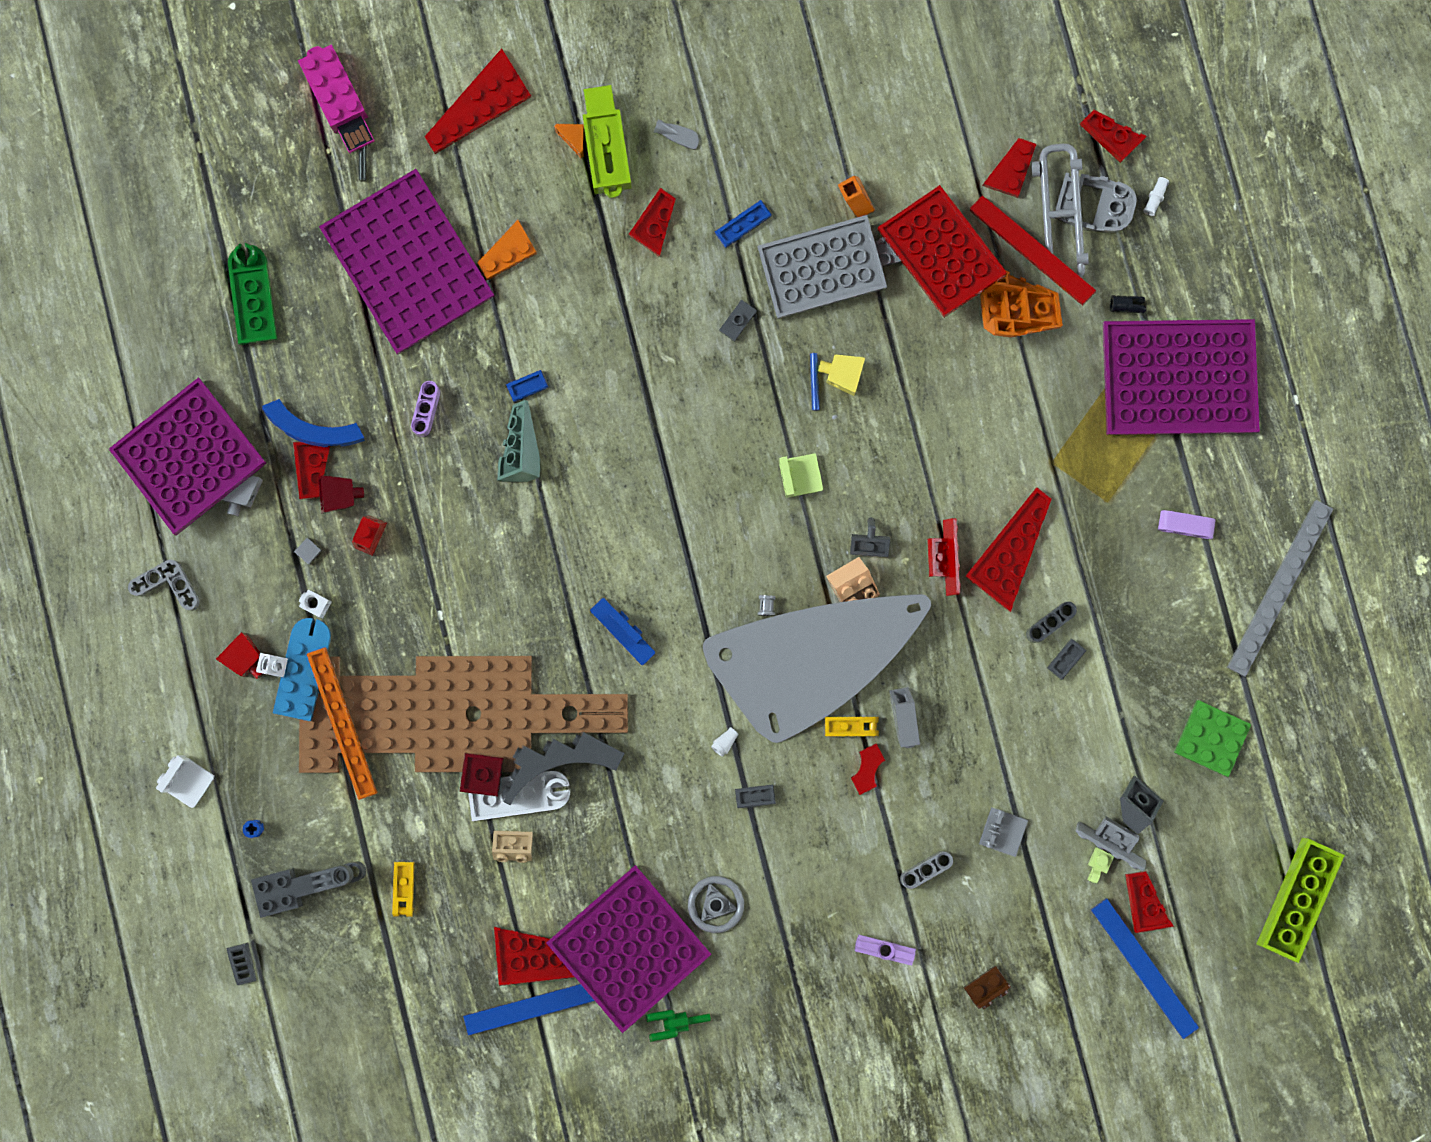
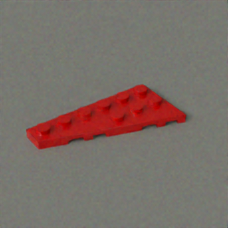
[965,487,1052,612]

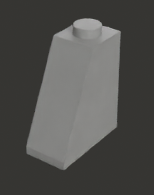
[889,687,920,748]

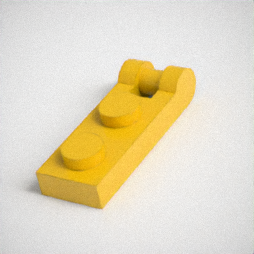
[825,717,879,736]
[392,862,415,917]

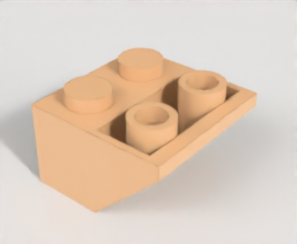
[826,557,880,602]

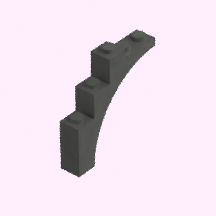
[501,732,625,805]

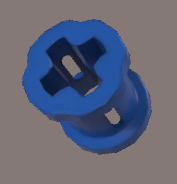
[243,820,264,838]

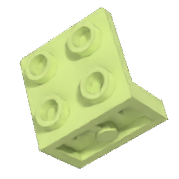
[779,454,823,498]

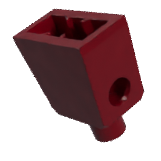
[318,476,364,514]

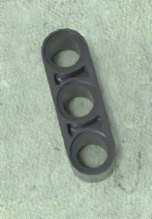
[1026,602,1077,643]

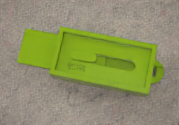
[582,85,632,198]

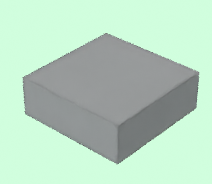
[294,538,322,565]

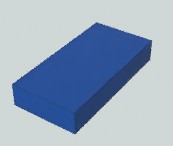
[506,370,549,403]

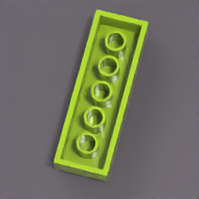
[1256,838,1345,963]

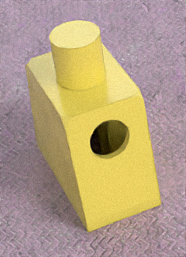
[818,355,865,396]

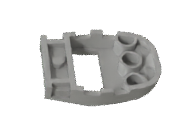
[1055,173,1137,233]

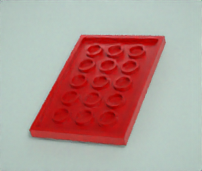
[878,185,1007,318]

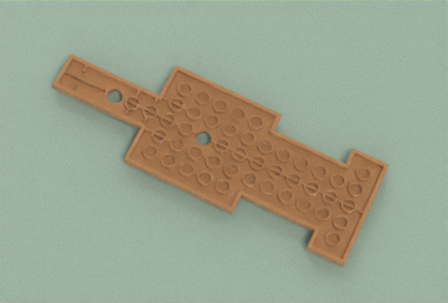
[299,656,628,773]

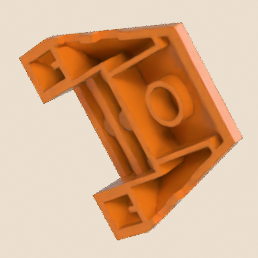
[980,270,1063,337]

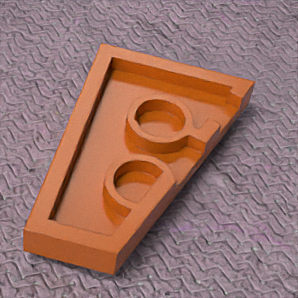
[477,220,537,280]

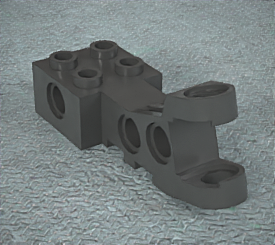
[251,861,366,918]

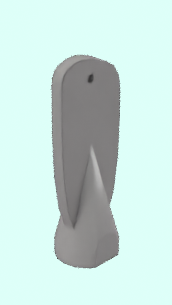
[653,119,699,150]

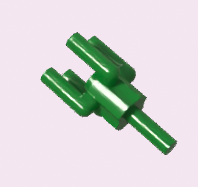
[646,1010,711,1042]

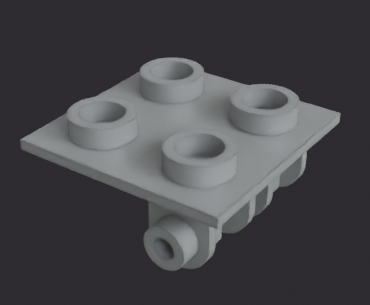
[979,807,1028,857]

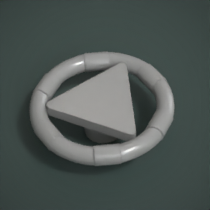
[688,876,744,933]

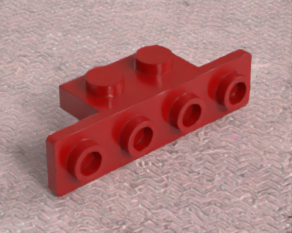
[927,518,961,596]

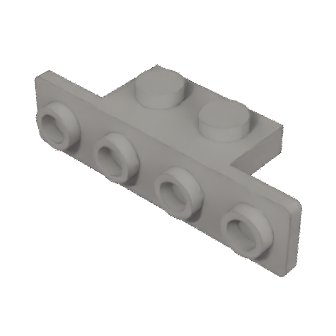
[1076,816,1146,871]

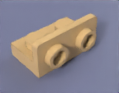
[492,831,533,863]

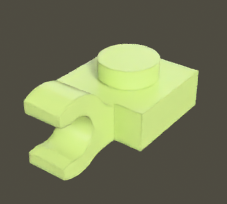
[1087,847,1114,884]

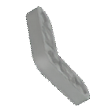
[128,560,200,611]

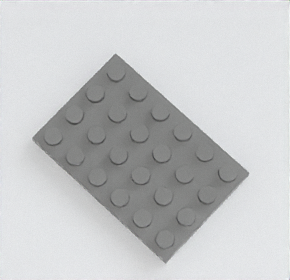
[757,215,887,319]

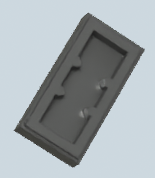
[719,299,757,342]
[1047,638,1087,680]
[735,784,776,808]

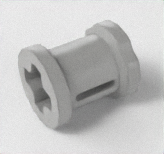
[758,595,775,616]

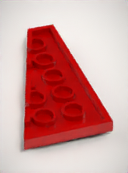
[424,48,531,154]
[494,927,575,986]

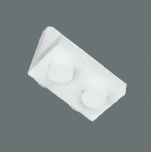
[156,755,214,808]

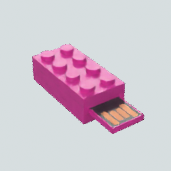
[298,44,375,154]

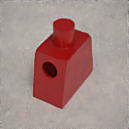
[352,515,387,556]
[216,632,264,679]

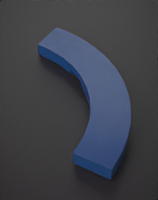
[262,399,365,447]

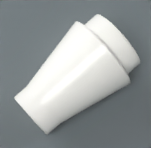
[711,727,739,757]

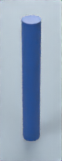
[810,353,820,411]

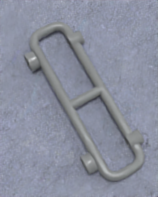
[1032,143,1089,283]

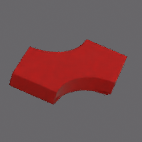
[851,743,885,795]

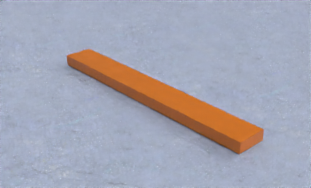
[307,647,378,800]

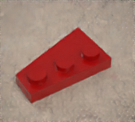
[293,442,330,500]

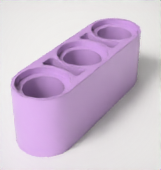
[411,381,440,437]
[1158,510,1216,539]

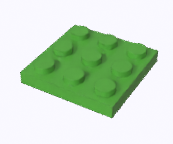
[1174,700,1251,777]

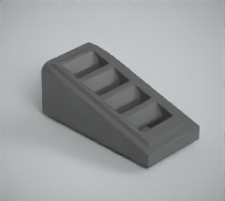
[226,942,257,986]

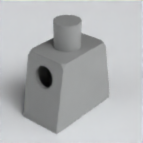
[222,476,263,516]

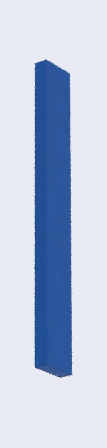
[1090,898,1199,1039]
[463,984,595,1035]

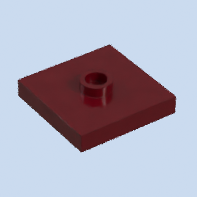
[459,753,504,797]

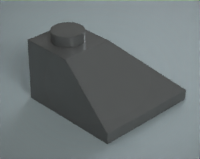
[1120,775,1164,834]

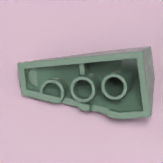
[497,400,540,482]

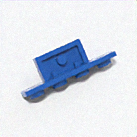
[590,598,655,665]

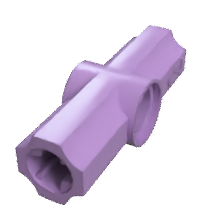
[854,934,916,966]

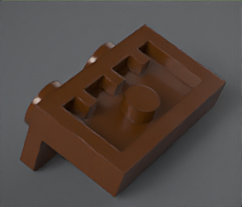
[963,966,1011,1009]

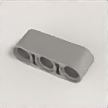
[900,851,953,889]

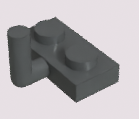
[850,517,890,557]

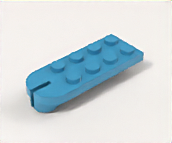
[273,618,331,721]

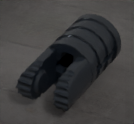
[1110,295,1146,314]

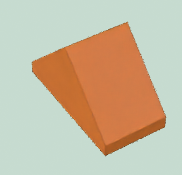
[554,124,585,158]

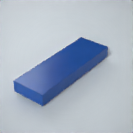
[715,200,772,248]

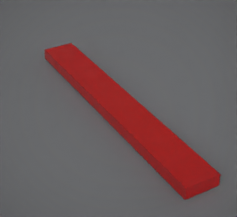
[970,195,1096,306]

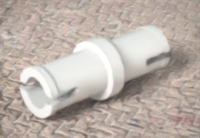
[1143,177,1170,216]

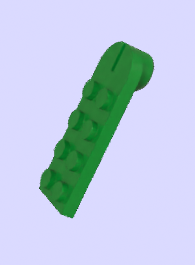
[228,243,277,345]

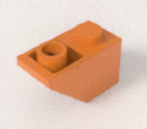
[838,176,875,218]

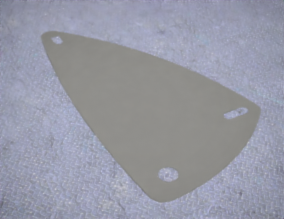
[703,594,931,743]

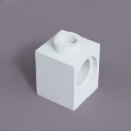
[299,590,332,618]
[256,653,288,678]

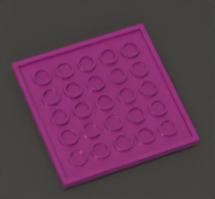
[109,377,267,536]
[546,865,711,1034]

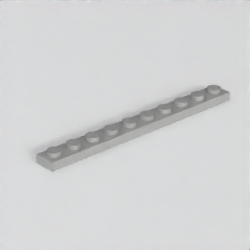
[1227,500,1333,677]

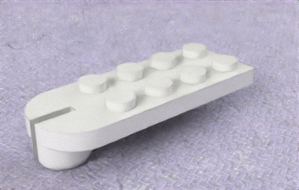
[468,771,570,821]

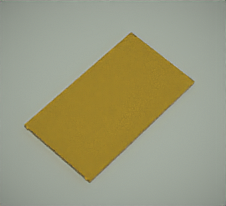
[1051,388,1156,503]

